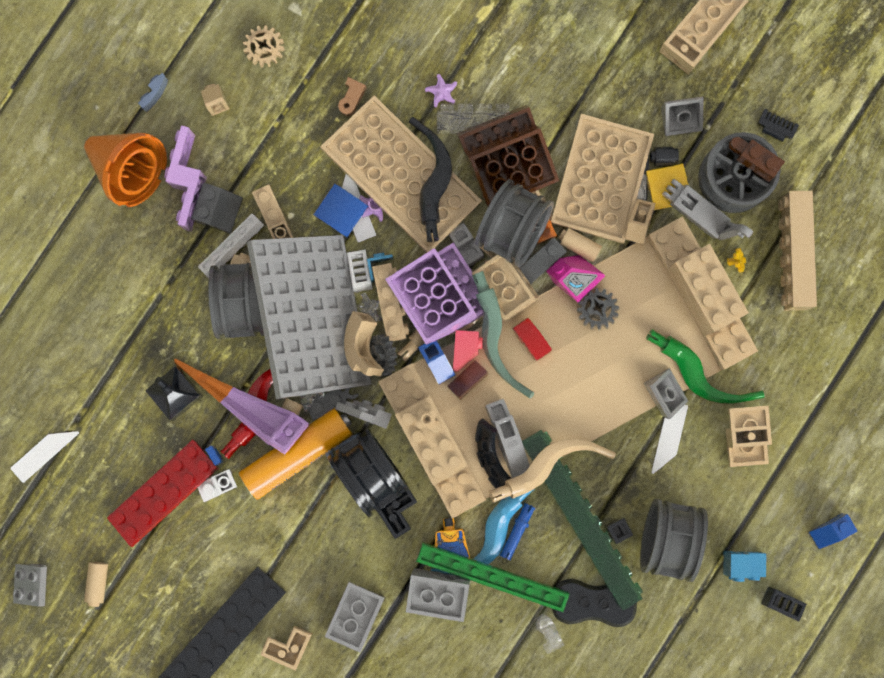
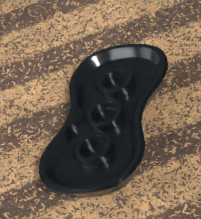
[552,579,637,627]

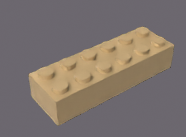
[778,191,817,311]

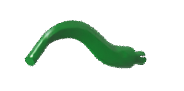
[646,329,765,404]

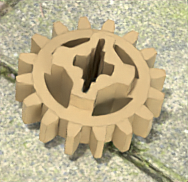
[243,25,285,68]

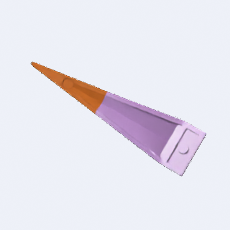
[174,359,309,455]

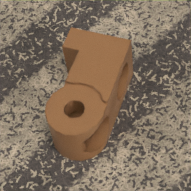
[338,77,367,117]

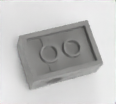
[406,568,471,622]
[325,582,385,653]

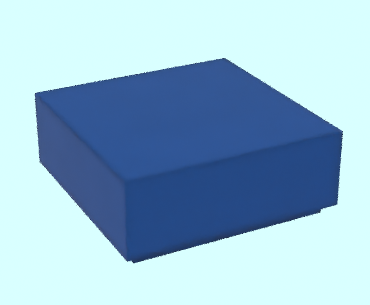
[205,446,224,466]

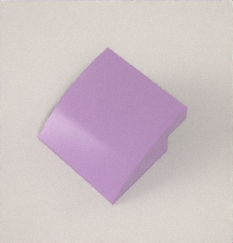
[385,243,484,344]

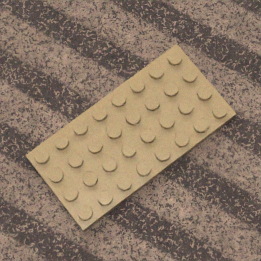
[320,95,482,253]

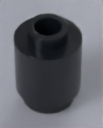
[650,146,679,166]

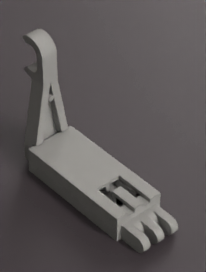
[662,179,753,240]

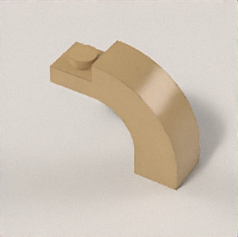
[344,311,384,376]

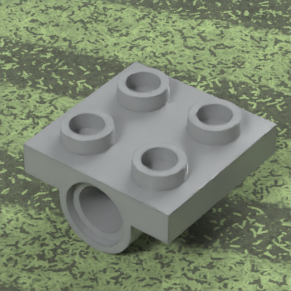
[13,564,47,607]

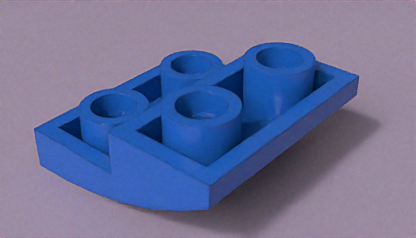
[313,184,368,237]

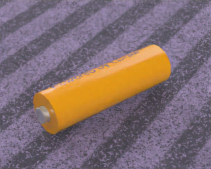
[239,407,353,500]

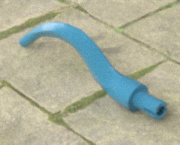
[431,489,535,575]

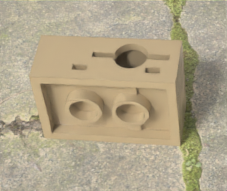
[472,255,540,321]

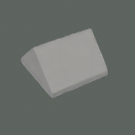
[661,97,704,136]
[644,368,688,419]

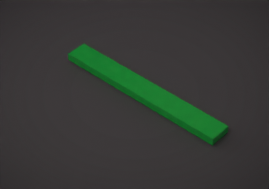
[416,542,570,612]

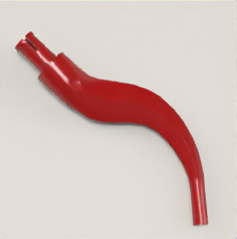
[220,369,273,459]

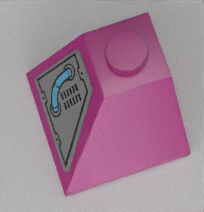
[546,255,605,302]

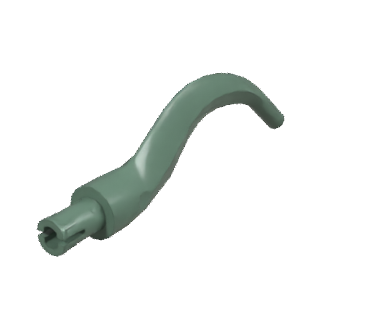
[471,271,534,398]

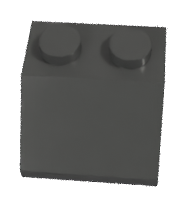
[191,183,243,234]

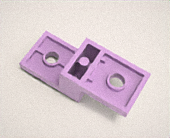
[164,126,207,232]

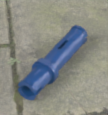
[500,503,535,561]

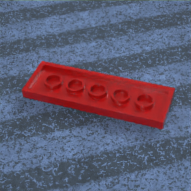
[107,440,219,547]

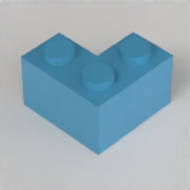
[723,551,766,582]

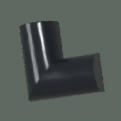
[378,489,417,539]

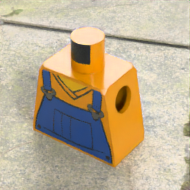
[435,518,470,558]

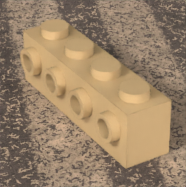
[372,263,409,343]

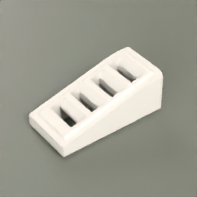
[347,249,373,292]

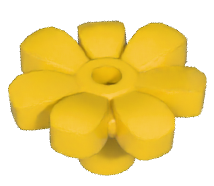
[727,248,746,273]

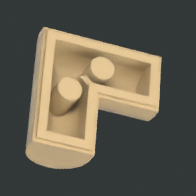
[260,626,312,671]

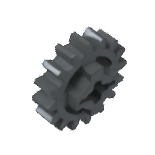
[577,288,619,331]
[370,334,397,377]

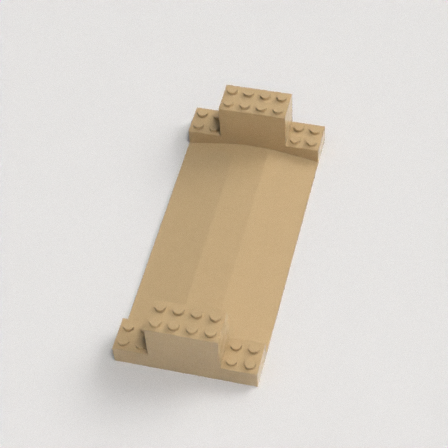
[378,216,758,518]

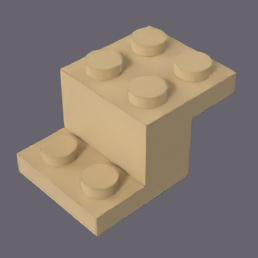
[725,406,772,467]

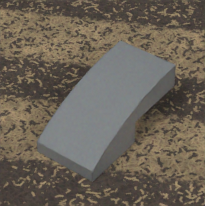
[449,223,485,267]

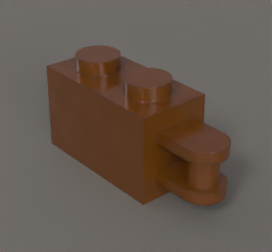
[729,137,785,182]

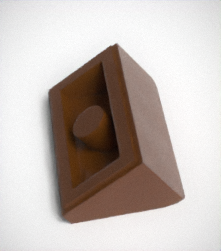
[447,360,488,400]

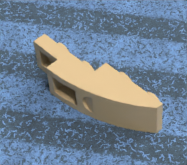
[252,184,294,239]

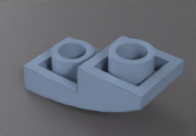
[138,73,168,113]

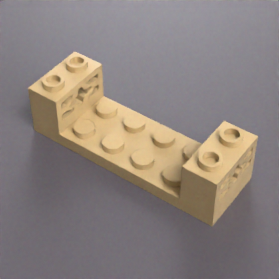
[659,0,750,75]

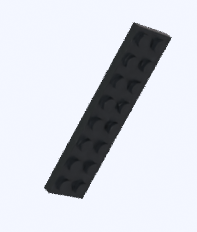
[158,566,286,678]

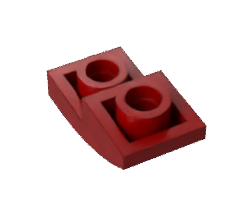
[512,318,552,361]

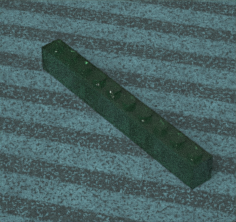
[522,430,643,611]

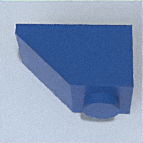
[809,513,857,549]

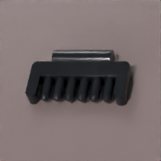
[758,109,799,142]

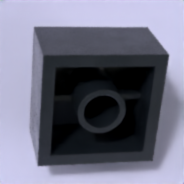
[145,366,203,421]

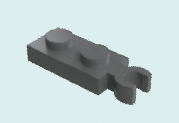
[305,388,359,421]

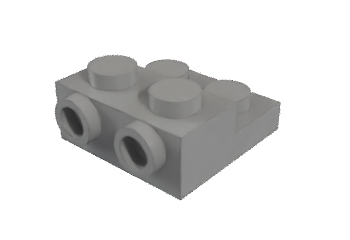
[335,399,392,429]

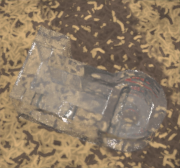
[535,614,565,654]

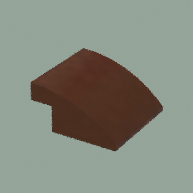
[457,105,559,207]

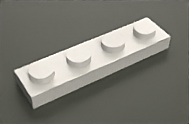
[198,214,264,278]

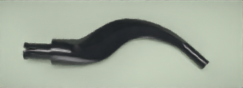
[409,117,452,242]

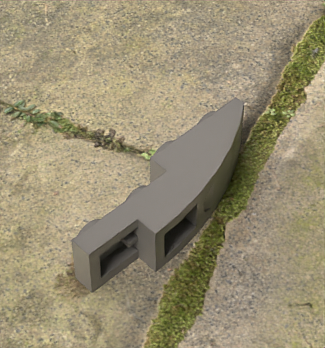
[485,399,529,478]

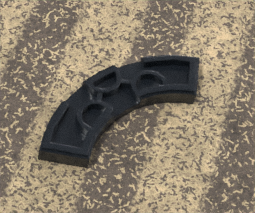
[475,418,511,488]

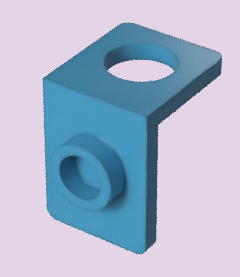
[367,253,393,282]

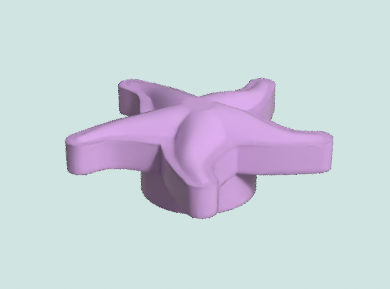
[425,74,457,107]
[359,195,383,222]

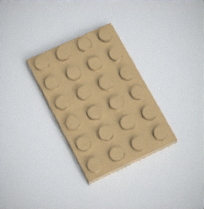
[551,114,654,244]

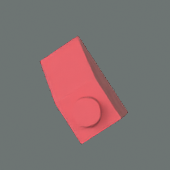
[453,330,483,372]

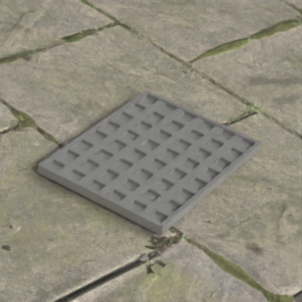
[247,235,371,399]

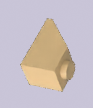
[201,84,230,116]
[625,199,656,244]

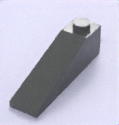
[520,238,567,284]

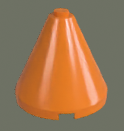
[84,133,167,207]

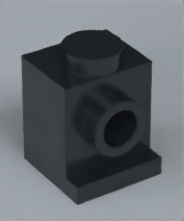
[605,518,633,544]

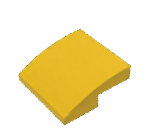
[646,163,688,210]

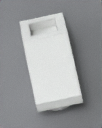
[198,469,237,502]

